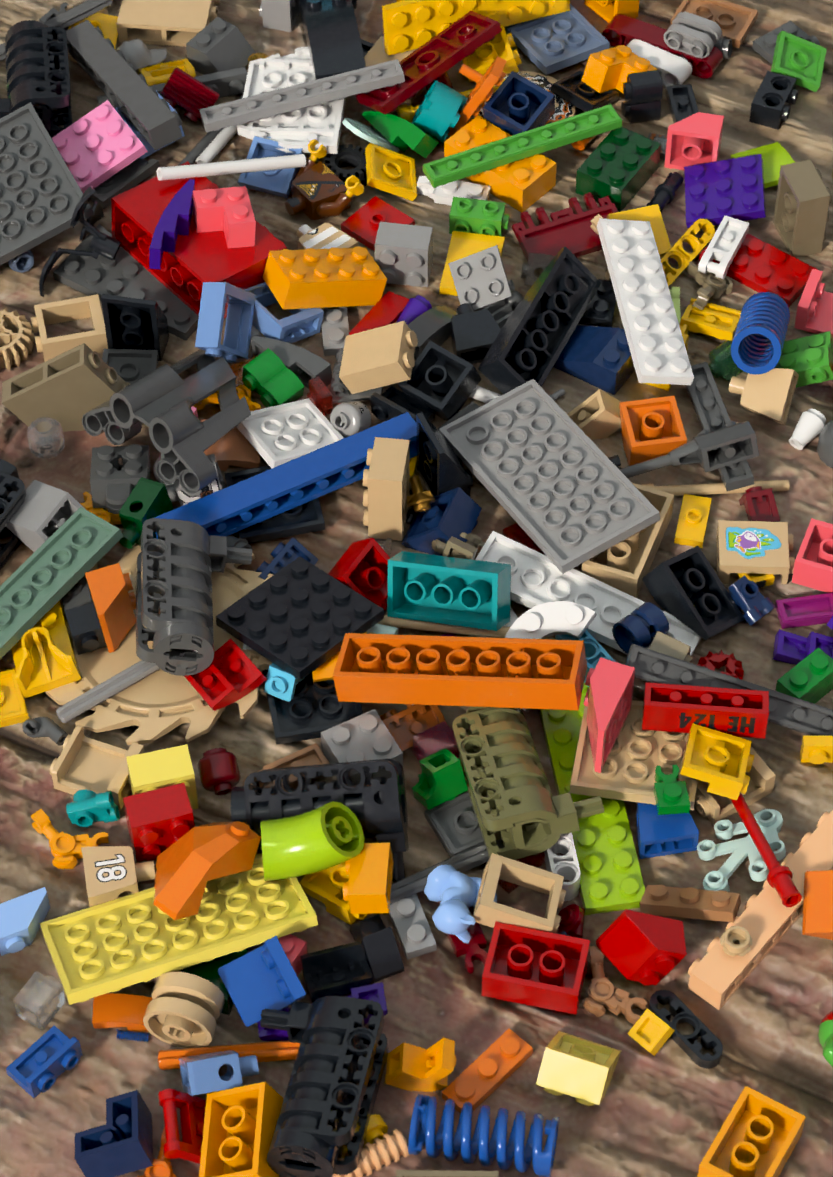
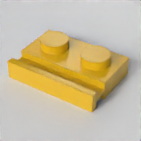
[680,298,741,342]

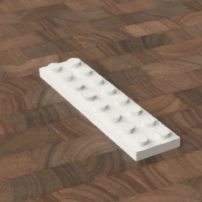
[597,218,694,385]
[475,531,702,656]

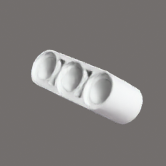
[627,39,692,88]
[543,832,580,901]

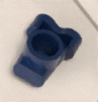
[728,575,776,626]

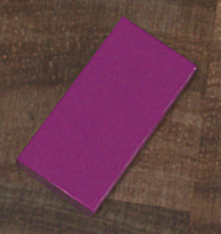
[775,592,833,629]

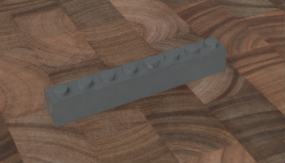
[66,20,183,151]

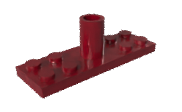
[355,11,502,115]

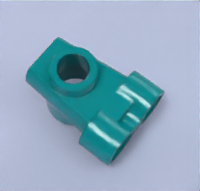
[66,790,120,827]

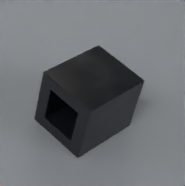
[65,602,107,655]

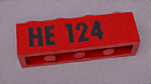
[642,682,769,739]

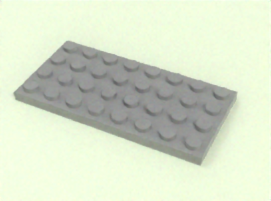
[439,379,660,574]

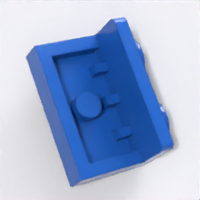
[6,1025,82,1098]

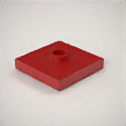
[341,196,415,251]

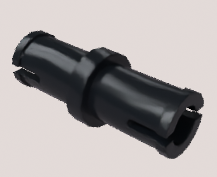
[647,172,683,213]

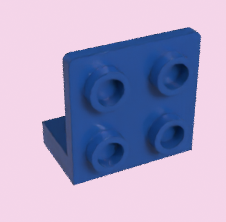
[218,936,306,1027]

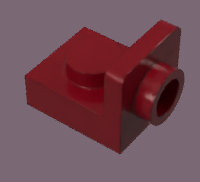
[739,486,780,522]

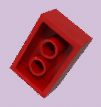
[481,922,590,1015]

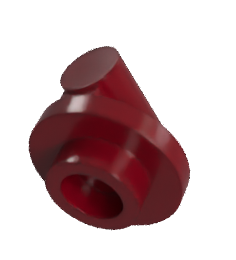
[558,904,585,938]

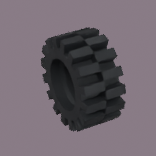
[324,144,367,187]

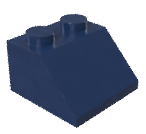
[402,487,482,556]

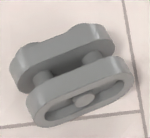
[664,12,722,59]

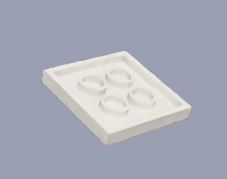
[236,398,344,469]

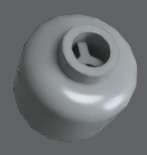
[330,401,371,438]

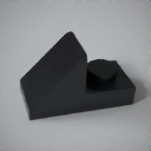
[350,914,404,982]

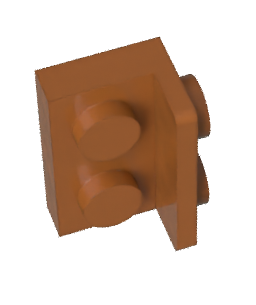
[380,704,450,752]

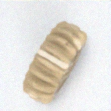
[0,307,34,371]

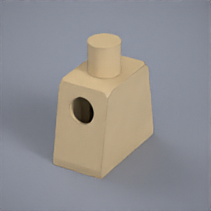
[729,368,799,425]

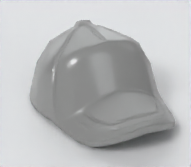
[116,39,167,70]

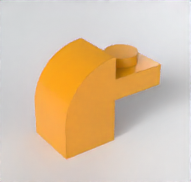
[385,1037,457,1092]

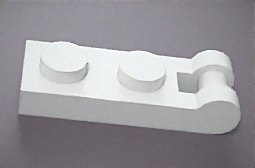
[698,215,750,279]

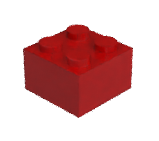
[123,782,195,862]

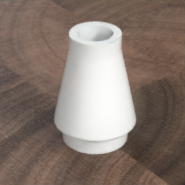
[789,409,827,450]

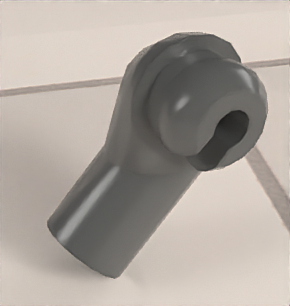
[22,717,68,746]

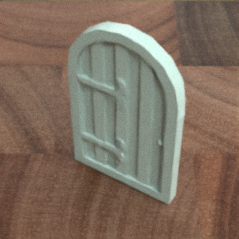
[342,117,400,153]

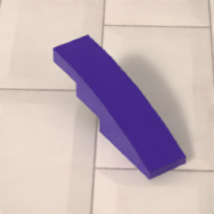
[149,179,195,270]

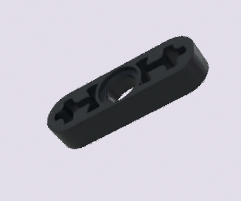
[649,990,723,1069]

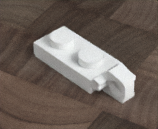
[417,176,491,206]

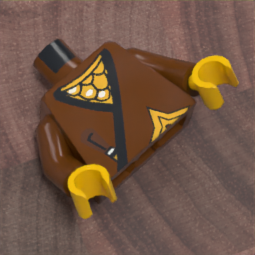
[285,139,364,221]

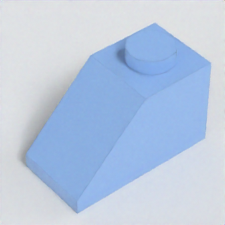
[0,887,50,956]

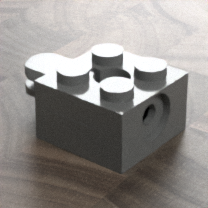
[90,444,151,514]

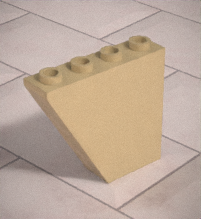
[117,0,221,47]

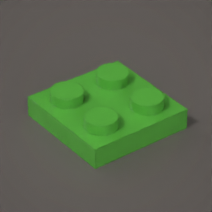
[771,30,827,92]

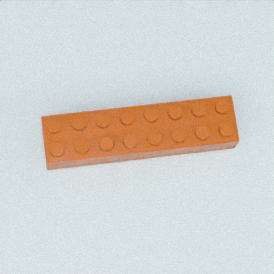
[333,633,587,710]

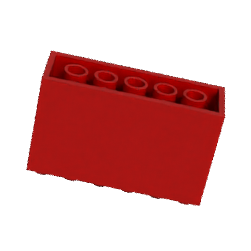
[111,161,287,319]

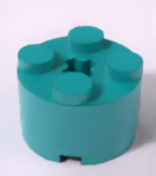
[411,80,468,143]

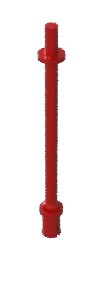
[731,793,802,907]

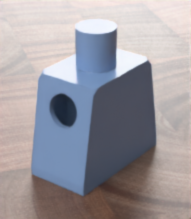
[179,1050,259,1096]

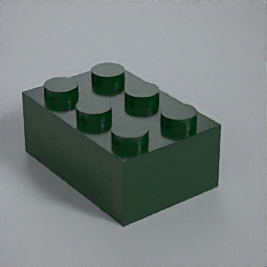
[576,127,661,212]

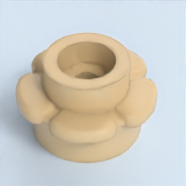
[720,926,752,956]

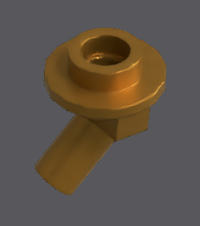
[407,475,435,513]

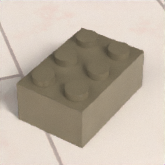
[773,159,832,258]

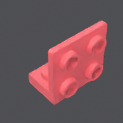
[794,269,833,337]

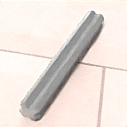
[56,660,160,723]

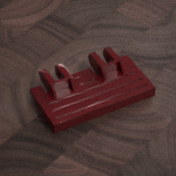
[512,192,618,271]

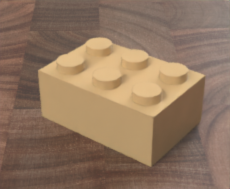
[363,437,410,541]

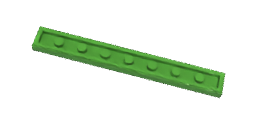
[423,104,622,188]

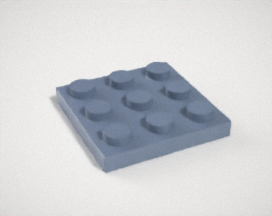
[507,4,610,75]

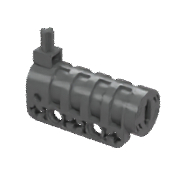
[136,518,252,676]

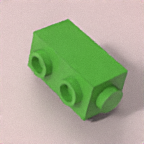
[449,197,510,237]

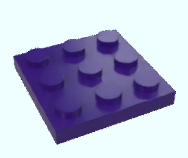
[684,154,766,228]

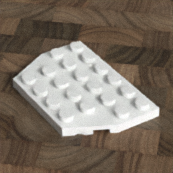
[237,47,346,154]

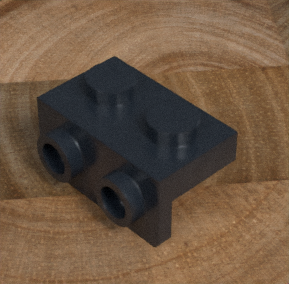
[371,386,435,422]
[300,941,375,1003]

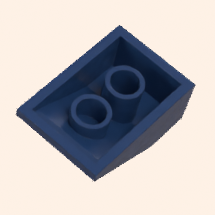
[553,325,635,395]

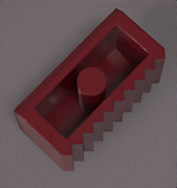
[159,67,220,123]

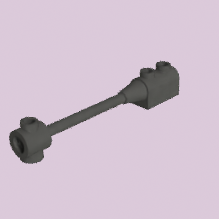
[619,421,759,478]

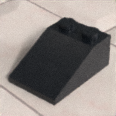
[101,294,169,361]
[416,412,473,497]
[642,546,745,640]

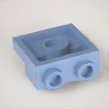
[238,136,306,198]

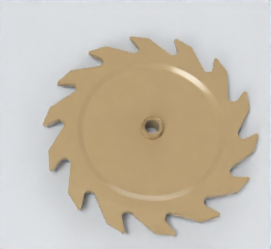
[45,545,273,745]

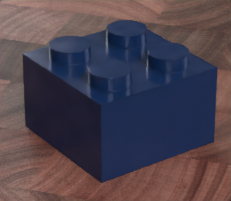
[483,71,555,136]

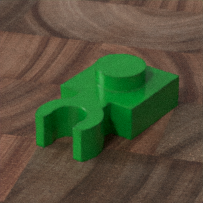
[653,765,690,815]

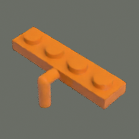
[448,56,506,136]

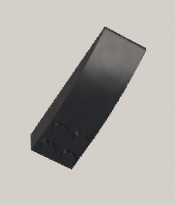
[299,0,366,80]
[478,246,601,394]

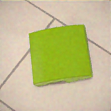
[731,142,795,188]

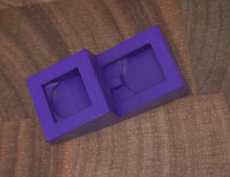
[773,629,833,665]

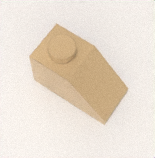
[567,389,621,440]

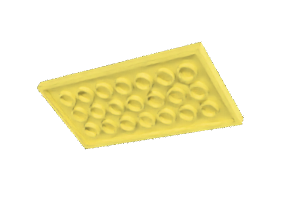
[40,853,318,1005]

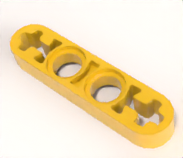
[661,218,715,287]

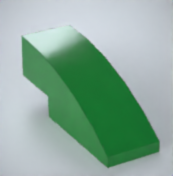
[362,111,439,158]

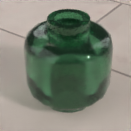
[708,340,743,381]

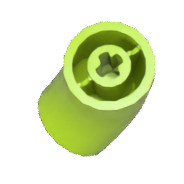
[260,801,364,881]

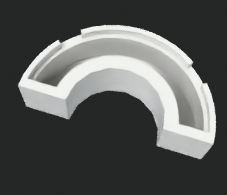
[505,601,597,713]

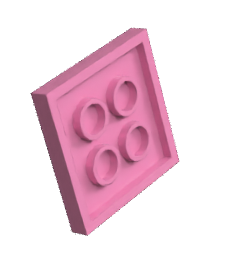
[52,100,147,194]

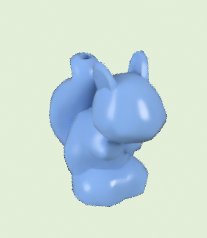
[424,864,497,944]

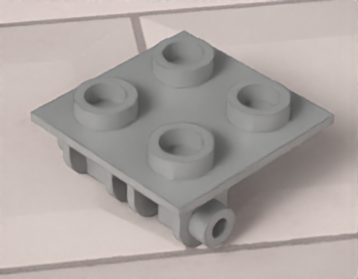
[448,245,515,311]

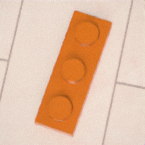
[442,1028,533,1114]

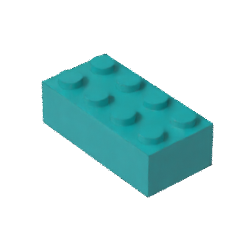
[387,551,511,631]

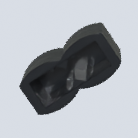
[622,70,663,124]

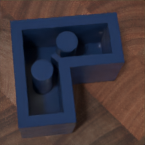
[75,1090,153,1177]

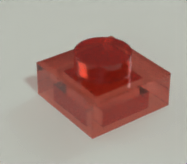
[307,376,333,416]

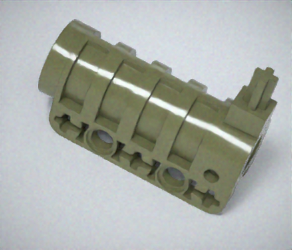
[452,706,605,860]

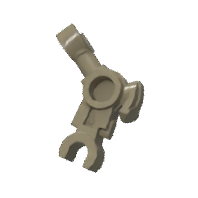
[687,261,733,310]

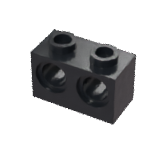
[749,71,799,130]

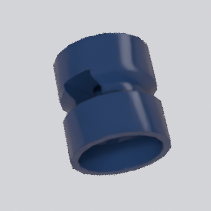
[612,602,669,654]

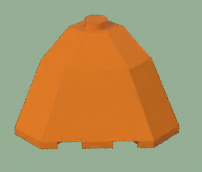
[153,821,261,920]

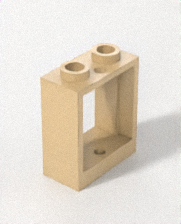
[30,294,108,362]
[473,853,566,933]

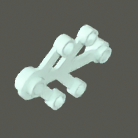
[697,809,786,892]

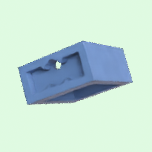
[195,282,256,363]
[244,282,324,343]

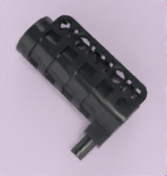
[0,20,72,138]
[231,758,409,881]
[260,996,388,1177]

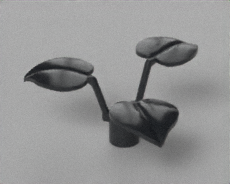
[39,185,122,297]

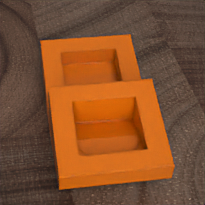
[92,993,153,1032]

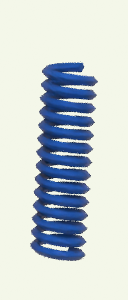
[116,1029,150,1042]

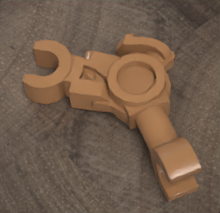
[582,946,648,1025]

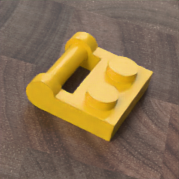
[139,58,196,86]

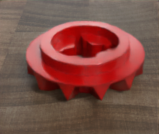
[698,649,744,680]

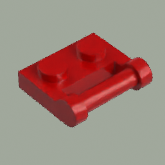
[158,1089,206,1164]

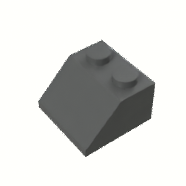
[186,17,258,75]

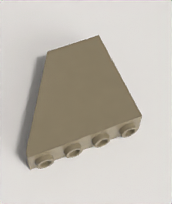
[2,343,147,433]

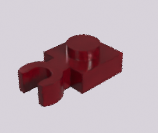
[447,922,488,974]

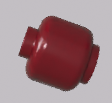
[198,748,241,796]

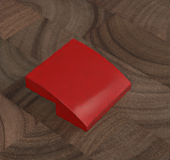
[184,638,267,711]

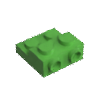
[775,331,833,388]

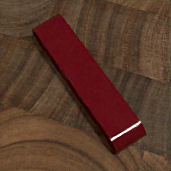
[602,14,723,79]

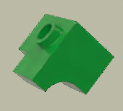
[412,748,468,810]

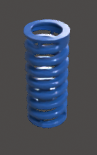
[731,292,790,375]
[408,1094,559,1177]

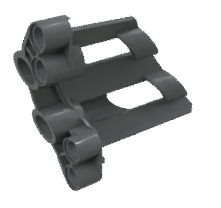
[82,349,251,494]

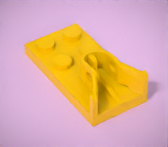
[11,599,81,699]

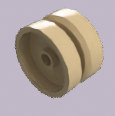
[143,972,225,1048]

